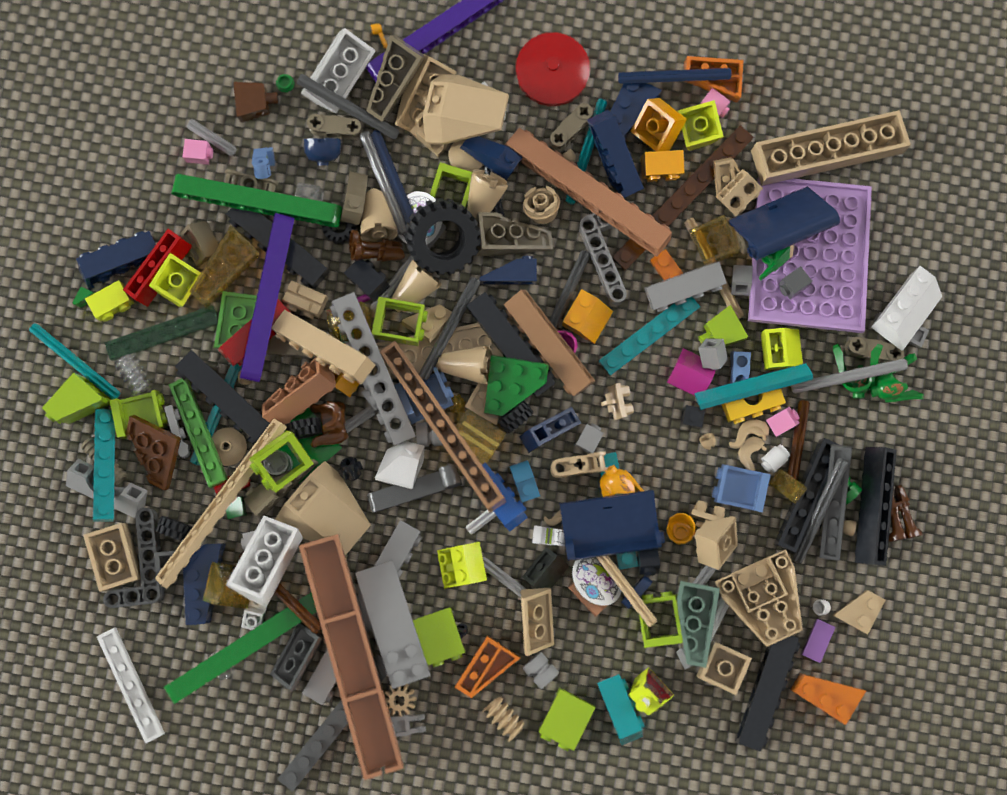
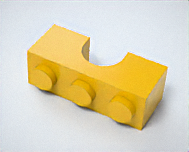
[722,388,786,424]

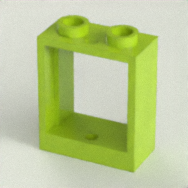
[430,163,472,209]
[372,297,428,346]
[249,430,314,492]
[639,591,683,648]

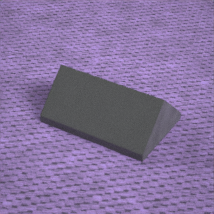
[270,623,324,692]

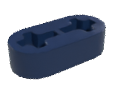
[621,575,653,609]

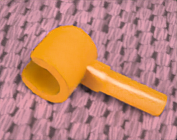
[371,23,388,49]

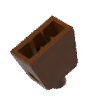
[233,82,279,122]

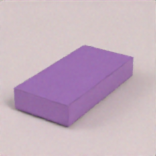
[801,619,835,663]

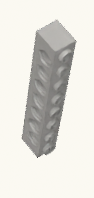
[330,292,416,446]

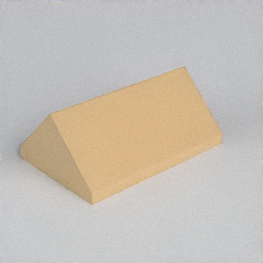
[521,588,554,656]

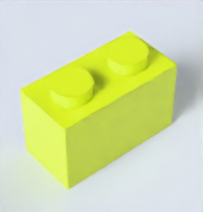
[85,280,134,322]

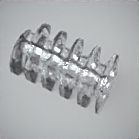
[114,353,152,397]

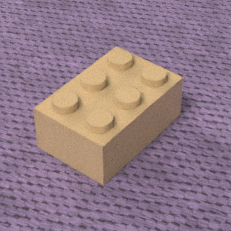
[83,523,141,592]

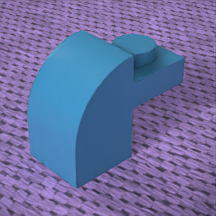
[509,460,540,503]

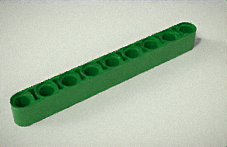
[171,174,343,227]
[164,592,317,704]

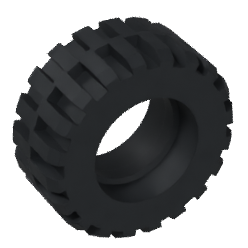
[405,198,481,275]

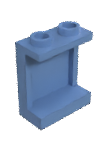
[394,367,454,424]
[712,464,771,512]

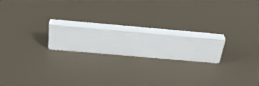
[97,627,165,744]

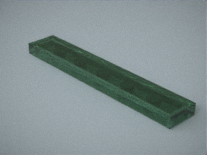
[105,305,218,361]

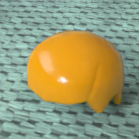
[666,513,696,544]

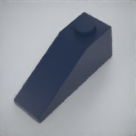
[460,136,522,180]
[479,256,537,285]
[519,407,581,453]

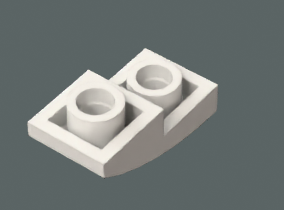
[241,599,267,630]

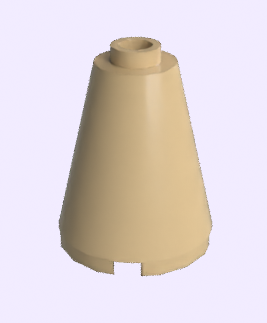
[467,169,508,219]
[360,189,398,242]
[391,259,442,313]
[438,346,492,385]

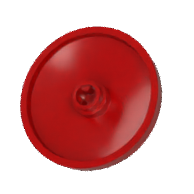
[516,32,590,106]

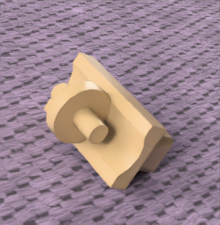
[601,383,634,421]
[689,500,725,528]

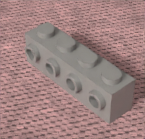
[644,262,727,312]

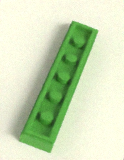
[169,378,228,488]

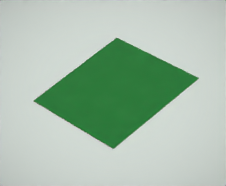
[277,407,342,484]

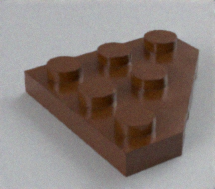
[126,415,181,491]

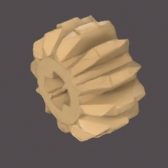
[384,684,417,717]

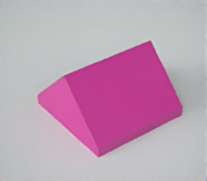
[667,348,716,396]

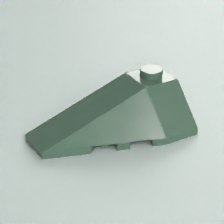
[677,581,720,668]

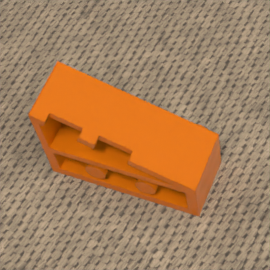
[684,56,744,103]
[455,635,520,698]
[790,673,866,725]

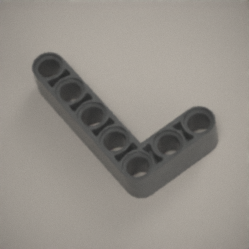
[367,464,462,513]
[103,508,165,608]

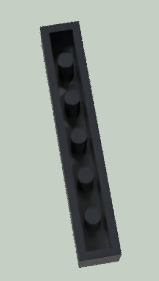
[226,208,330,289]
[467,292,556,399]
[175,350,270,445]
[773,438,840,553]
[855,447,897,566]
[735,635,800,752]

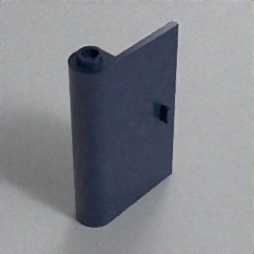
[728,186,840,260]
[559,490,665,561]

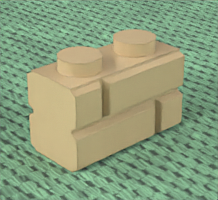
[282,281,328,320]

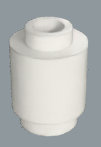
[761,444,790,473]

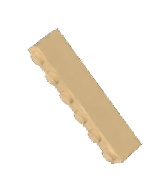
[271,310,375,384]

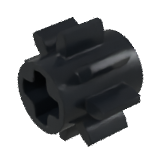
[338,457,363,481]

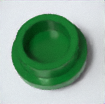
[276,74,295,93]

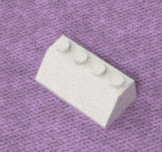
[301,28,375,113]
[871,266,942,351]
[226,516,303,607]

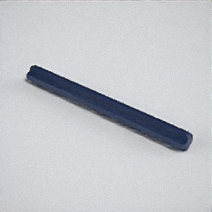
[618,68,731,84]
[370,131,414,224]

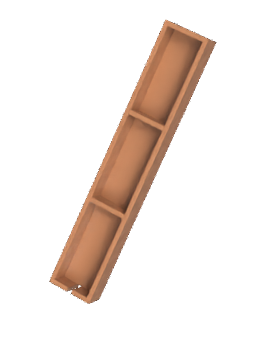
[299,534,404,780]

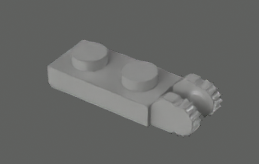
[165,405,191,459]
[390,714,426,737]

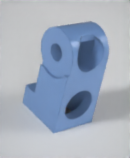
[252,147,276,179]
[730,351,751,383]

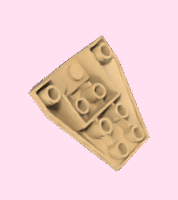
[423,74,509,145]
[275,461,371,555]
[715,549,803,647]

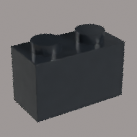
[344,259,390,303]

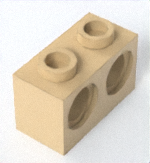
[715,169,763,216]

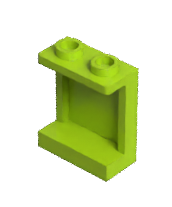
[109,390,168,439]
[413,607,466,667]
[538,687,595,751]

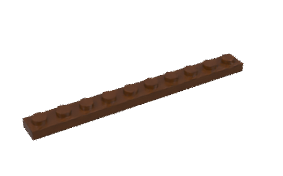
[612,125,754,271]

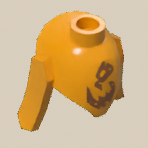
[600,465,644,497]

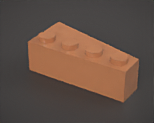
[262,357,336,425]

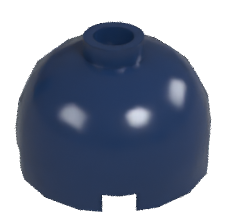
[303,138,341,166]

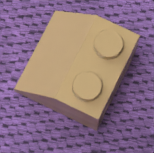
[695,516,738,570]

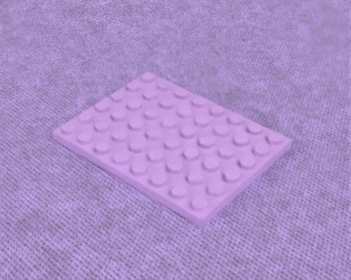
[748,177,872,333]

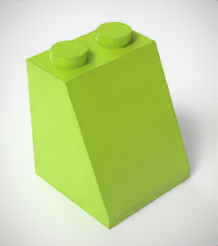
[42,373,111,424]

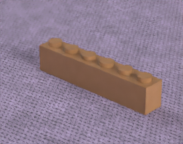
[504,290,595,396]

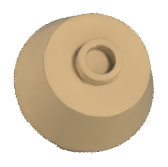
[523,186,560,224]

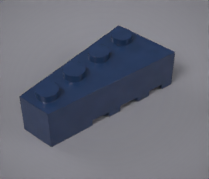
[595,83,662,148]
[587,110,644,198]
[76,231,156,290]
[183,543,226,625]

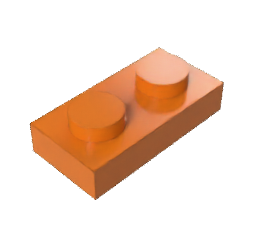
[650,249,683,280]

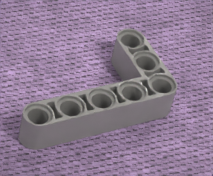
[579,213,627,306]

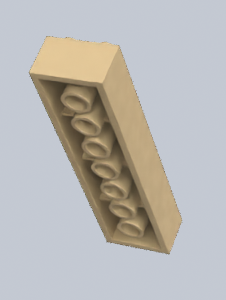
[751,110,911,186]

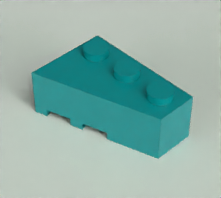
[597,674,645,746]

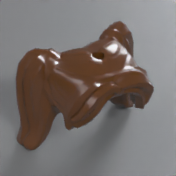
[309,401,348,448]

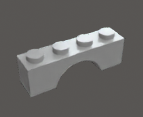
[66,459,148,518]

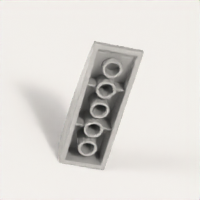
[355,560,431,689]

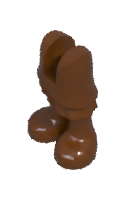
[349,230,405,262]
[889,485,923,542]

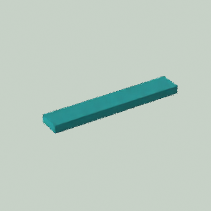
[695,363,813,410]

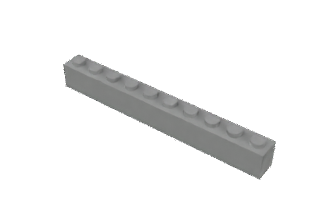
[302,520,423,705]

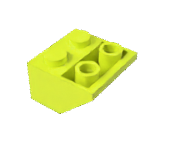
[760,328,803,371]
[437,542,487,589]

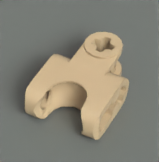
[550,451,608,478]

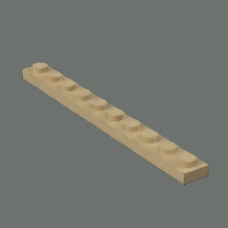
[155,418,287,588]

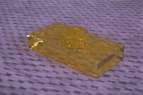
[769,469,807,503]

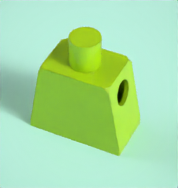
[698,305,748,347]

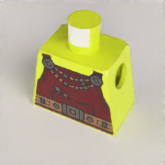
[629,667,674,716]

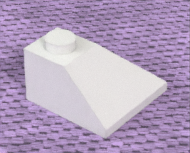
[375,441,425,489]

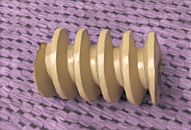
[482,697,524,742]

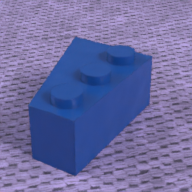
[482,462,528,532]

